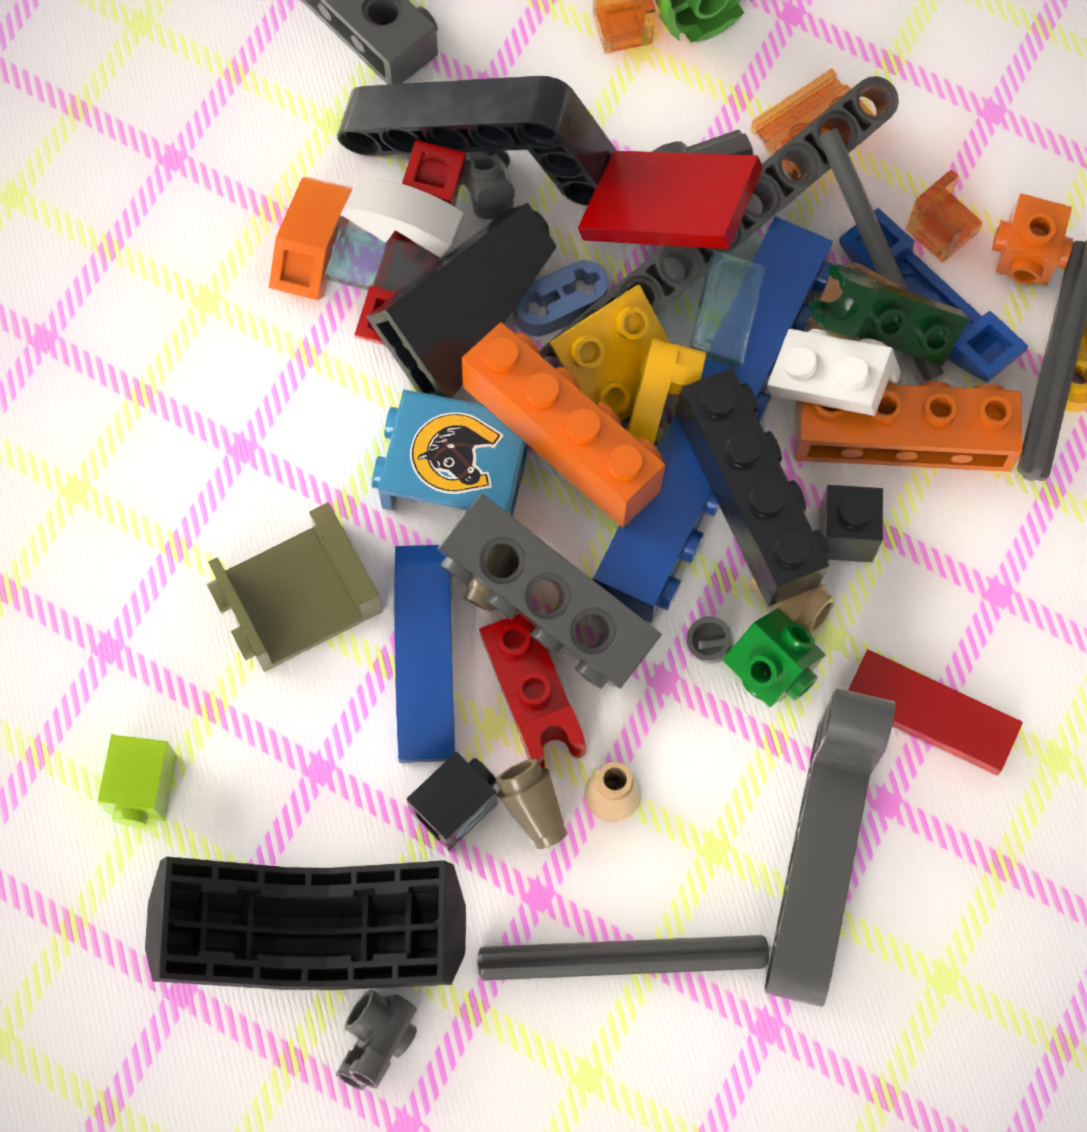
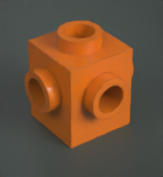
[991,193,1074,286]

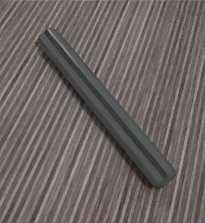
[1017,240,1087,481]
[477,935,769,981]

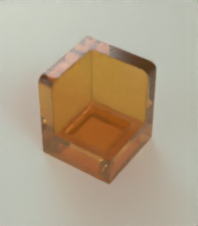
[592,0,656,54]
[906,169,983,263]

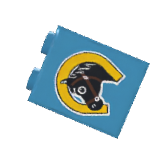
[372,389,529,517]

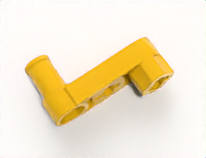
[627,338,706,445]

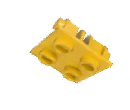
[549,285,670,422]

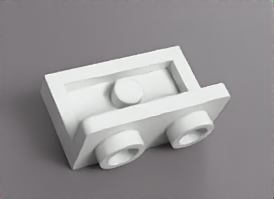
[767,329,901,416]

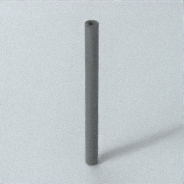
[818,128,944,382]

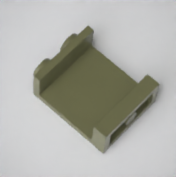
[206,502,383,672]

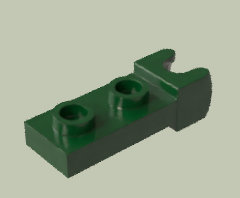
[810,264,969,365]

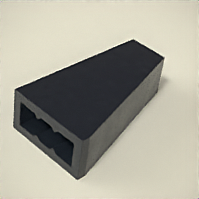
[366,202,557,398]

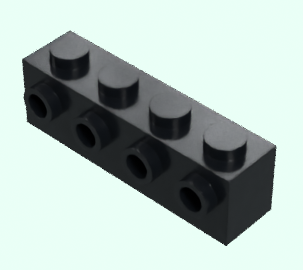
[675,367,831,607]

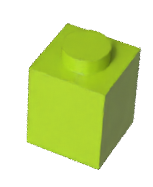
[97,734,177,827]

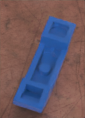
[839,208,1028,382]
[394,545,455,763]

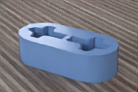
[514,260,609,337]

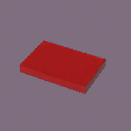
[577,150,763,249]

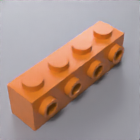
[462,322,665,528]
[795,381,1022,472]

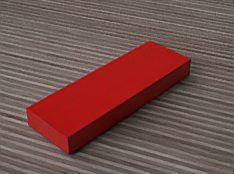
[848,649,1023,776]

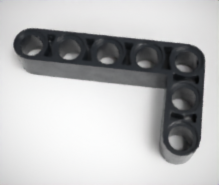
[337,75,616,206]

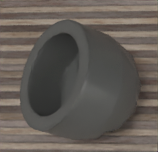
[687,616,734,664]

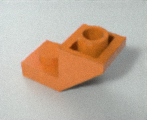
[268,176,353,300]

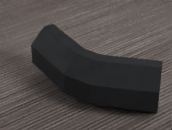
[145,856,466,990]

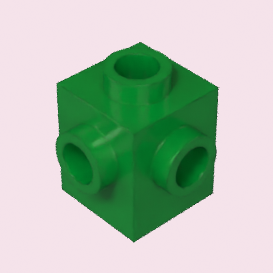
[722,608,826,708]

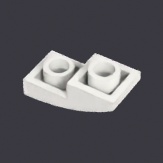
[340,176,464,258]

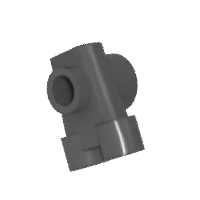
[461,151,515,219]
[336,989,417,1090]

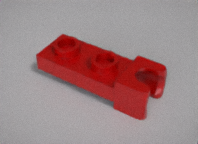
[479,614,587,768]

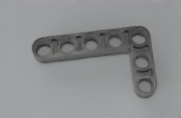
[764,688,896,1007]

